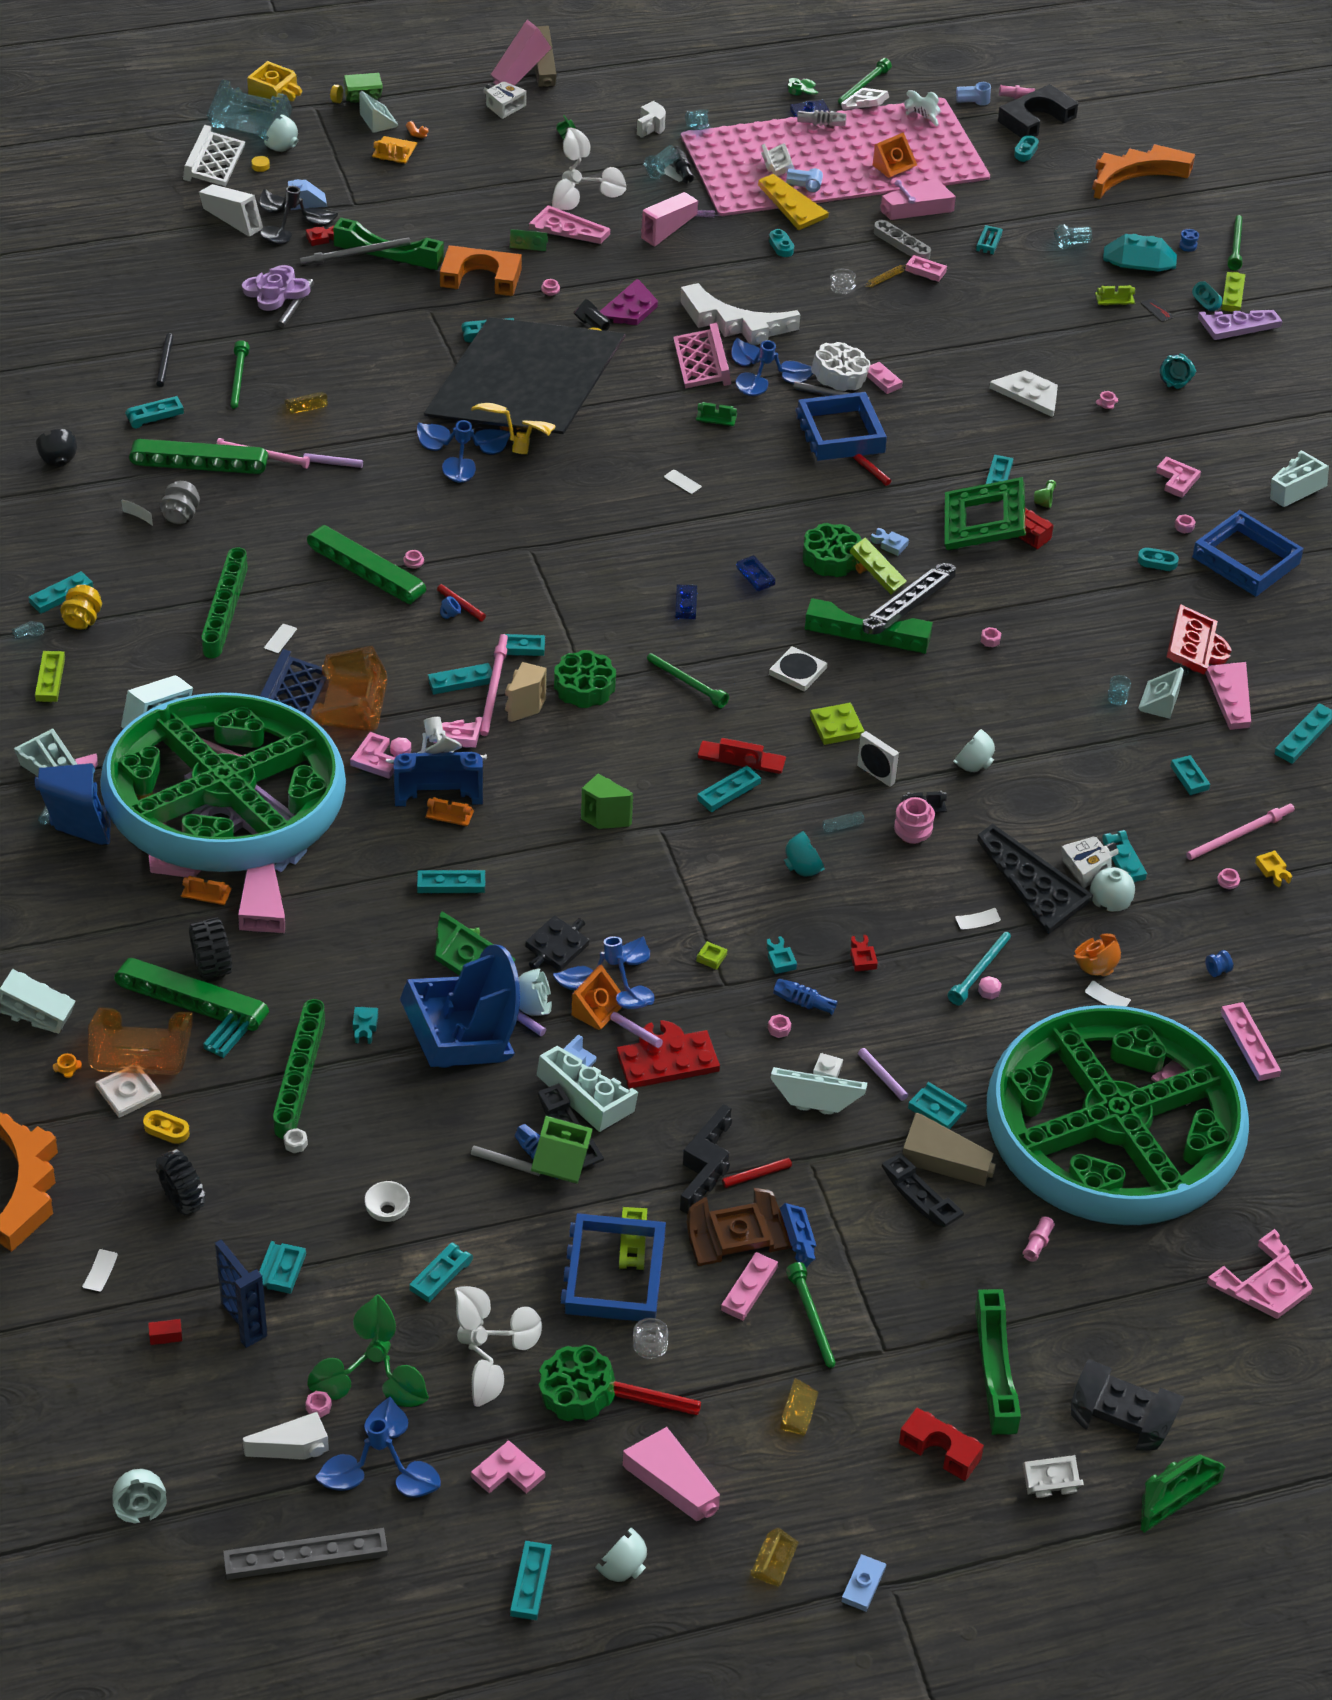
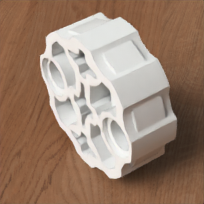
[811,342,870,391]

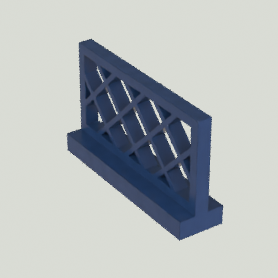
[260,649,330,717]
[215,1239,268,1348]

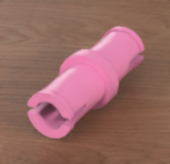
[999,85,1035,99]
[1023,1217,1055,1262]

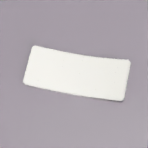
[121,500,153,526]
[955,908,1001,929]
[1085,981,1131,1007]
[82,1249,118,1292]

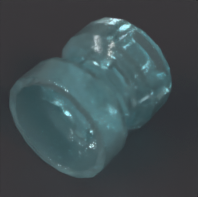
[1107,675,1131,705]

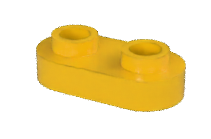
[143,1110,190,1144]

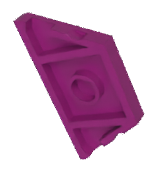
[600,279,658,325]

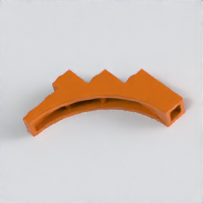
[1092,144,1195,199]
[0,1112,58,1252]

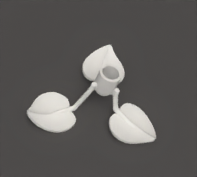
[552,128,626,210]
[386,717,487,764]
[454,1286,542,1407]

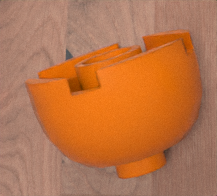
[1074,934,1121,976]

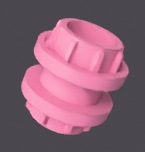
[894,797,935,844]

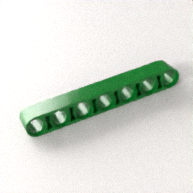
[129,439,268,474]
[307,525,426,604]
[202,547,248,658]
[114,958,269,1031]
[273,999,325,1139]

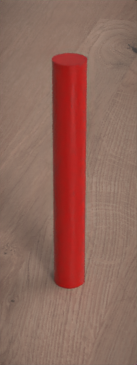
[852,454,891,486]
[437,584,486,621]
[722,1158,792,1188]

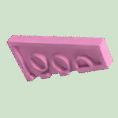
[529,205,610,244]
[1205,662,1251,730]

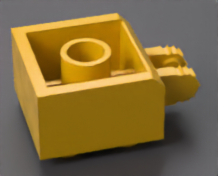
[247,61,303,106]

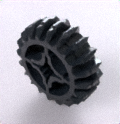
[156,1149,205,1216]

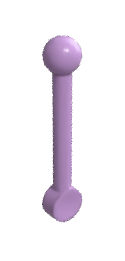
[895,180,916,204]

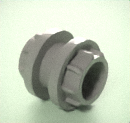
[160,481,200,524]

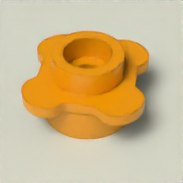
[53,1053,82,1078]

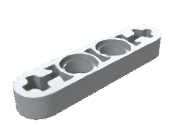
[874,220,931,260]

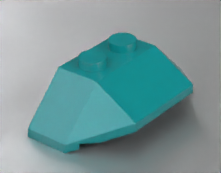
[1103,234,1177,271]

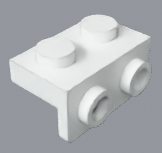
[761,143,795,177]
[1023,1455,1084,1498]

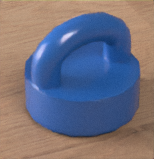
[440,596,461,619]

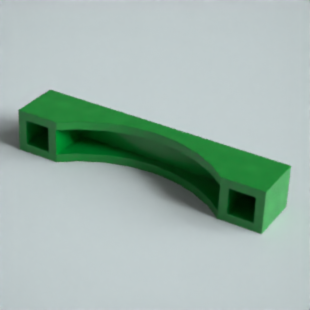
[333,217,444,270]
[805,598,933,654]
[975,1289,1021,1435]

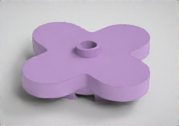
[242,265,310,311]

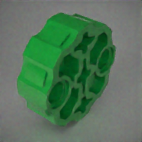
[802,523,862,577]
[554,650,616,708]
[539,1345,615,1421]

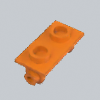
[425,797,474,826]
[181,875,232,905]

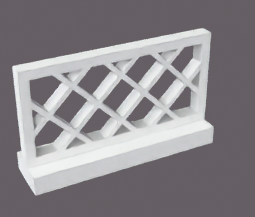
[183,125,245,187]

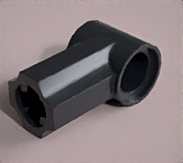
[573,299,611,331]

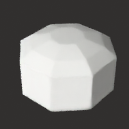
[283,1128,308,1153]

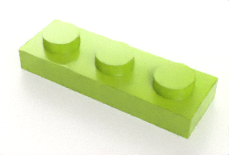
[1222,272,1245,312]
[850,538,907,595]
[35,651,65,702]

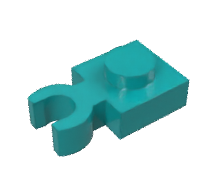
[766,936,797,974]
[353,1007,378,1044]

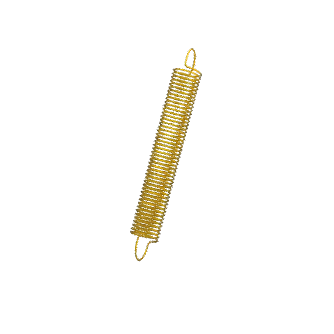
[866,265,905,287]

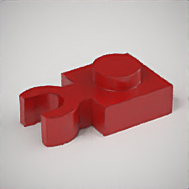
[306,226,334,246]
[850,935,878,971]

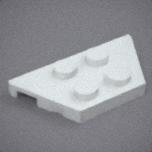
[990,370,1058,417]

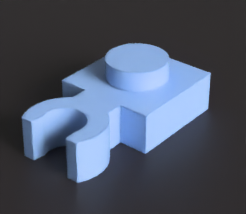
[871,528,909,556]

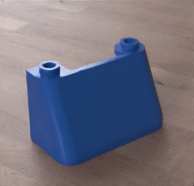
[394,752,483,806]
[35,763,111,845]

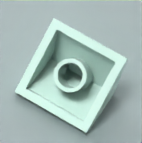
[359,90,398,133]
[1139,667,1184,719]

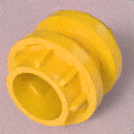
[60,585,102,629]

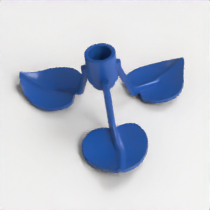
[731,338,813,396]
[417,420,510,483]
[553,936,655,1009]
[315,1397,441,1497]

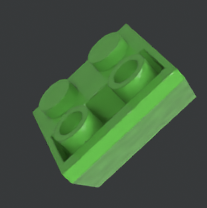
[343,73,383,103]
[581,774,633,829]
[531,1116,593,1184]

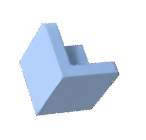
[564,1035,596,1067]

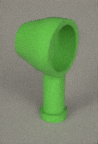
[1034,480,1056,508]

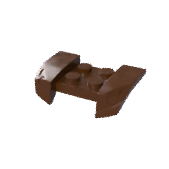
[686,1188,793,1266]

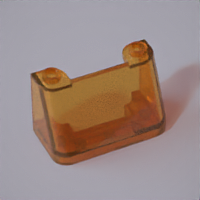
[312,646,387,732]
[88,1008,193,1075]

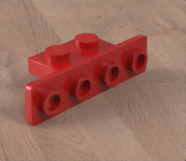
[698,738,786,774]

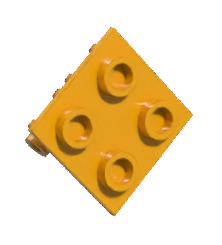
[372,136,417,164]

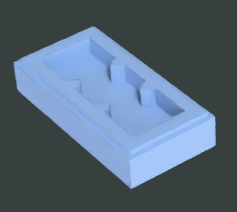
[841,1554,886,1612]

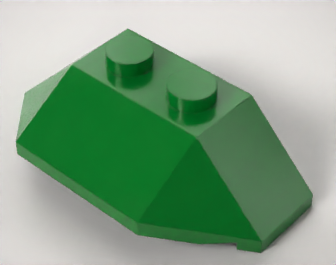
[1141,1454,1225,1533]

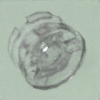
[830,269,856,295]
[633,1318,669,1359]

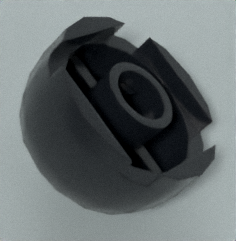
[36,429,77,467]

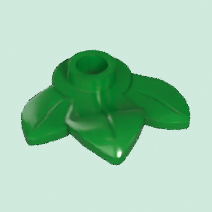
[788,78,818,95]

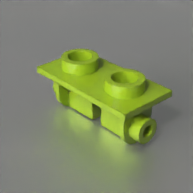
[1095,285,1135,305]

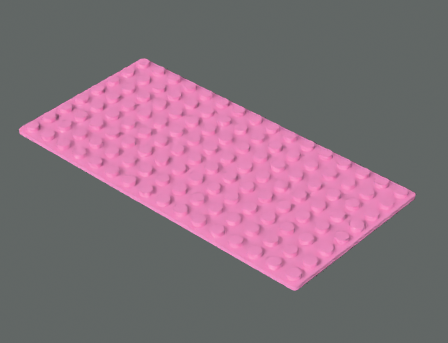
[681,98,990,216]

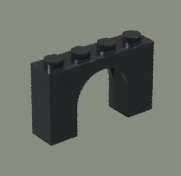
[998,84,1079,138]

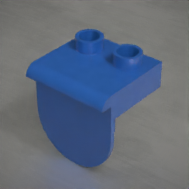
[400,945,520,1068]

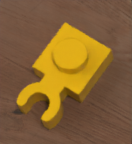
[1255,851,1292,887]

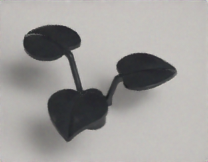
[259,186,338,244]

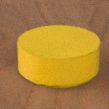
[330,85,343,103]
[251,156,270,172]

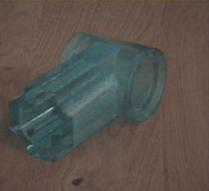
[644,144,680,179]
[1054,224,1092,248]

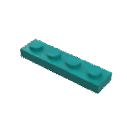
[1274,703,1332,764]

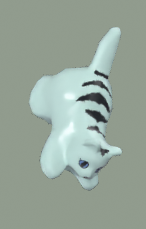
[904,90,941,127]

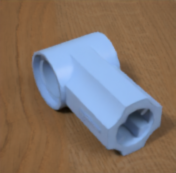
[956,82,991,105]
[786,168,823,192]

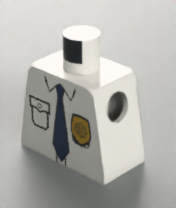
[484,82,526,119]
[1062,837,1119,888]

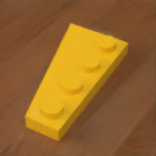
[758,174,829,230]

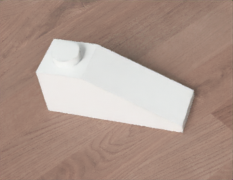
[243,1412,329,1459]

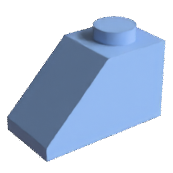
[288,179,327,210]

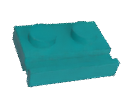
[908,1082,967,1129]
[259,1241,306,1294]

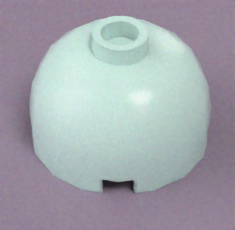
[264,115,298,152]
[953,729,995,772]
[1090,867,1135,911]
[518,969,552,1016]
[113,1469,167,1523]
[595,1527,647,1582]

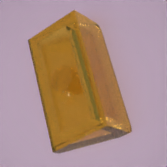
[285,392,328,414]
[780,1378,818,1436]
[750,1527,799,1586]

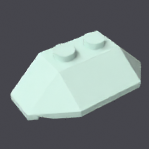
[771,1067,867,1114]

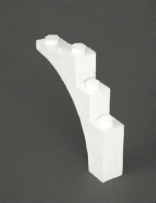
[681,283,800,345]

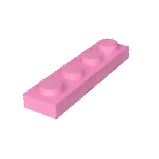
[1220,1002,1281,1081]

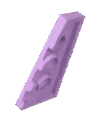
[1198,310,1282,340]

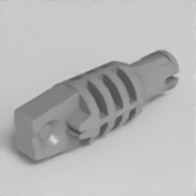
[797,110,846,127]

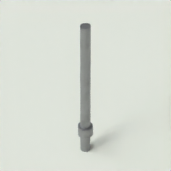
[300,238,411,265]

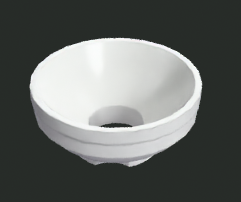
[365,1181,410,1222]

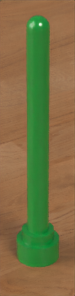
[838,58,892,105]
[1228,215,1243,270]
[230,341,250,409]
[647,653,729,709]
[786,1262,835,1368]

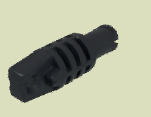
[669,146,694,183]

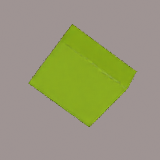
[696,941,727,970]

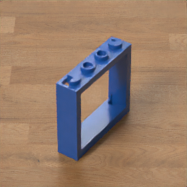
[795,392,887,461]
[1192,510,1304,597]
[561,1213,666,1323]

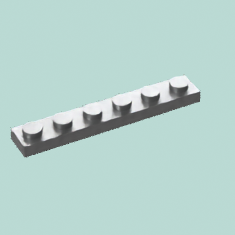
[223,1528,388,1580]

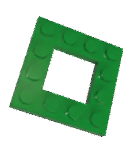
[945,477,1026,550]

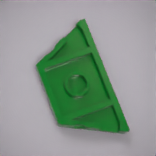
[434,911,516,976]

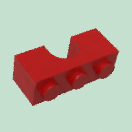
[899,1408,984,1481]

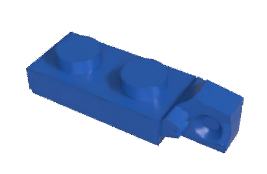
[780,1203,817,1268]

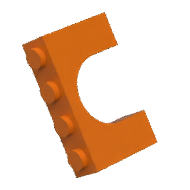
[440,245,522,296]

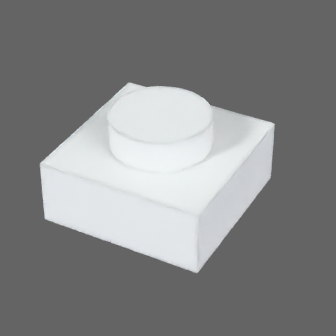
[813,1053,843,1078]

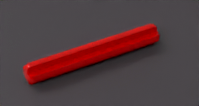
[614,1381,701,1415]

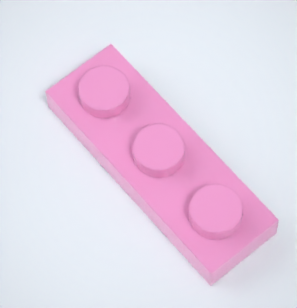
[721,1252,778,1321]

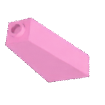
[491,20,551,86]
[880,178,956,220]
[641,192,698,247]
[238,863,285,933]
[623,1427,720,1521]

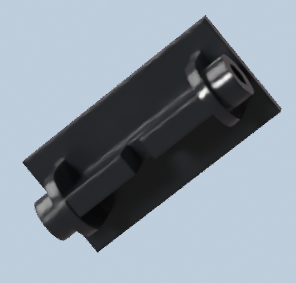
[900,791,947,813]

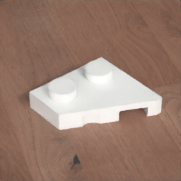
[841,88,889,110]

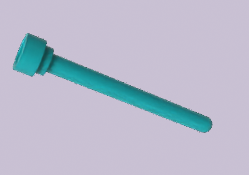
[947,932,1011,1005]

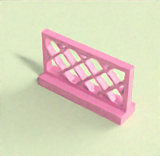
[673,323,731,388]

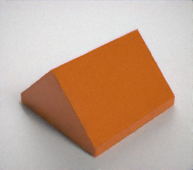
[873,132,917,178]
[572,965,621,1030]

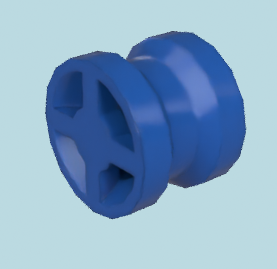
[1179,229,1199,252]
[1205,950,1233,977]

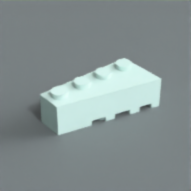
[537,1046,638,1132]

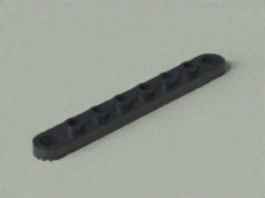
[862,563,956,634]

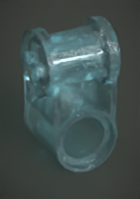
[685,109,711,130]

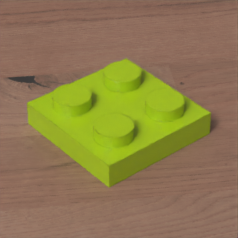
[810,703,865,745]

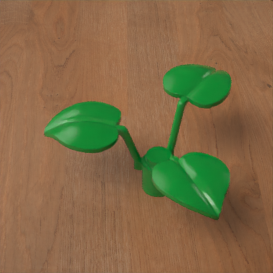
[307,1294,429,1407]

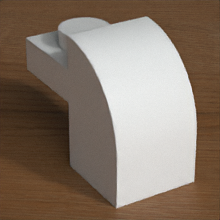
[637,101,666,138]

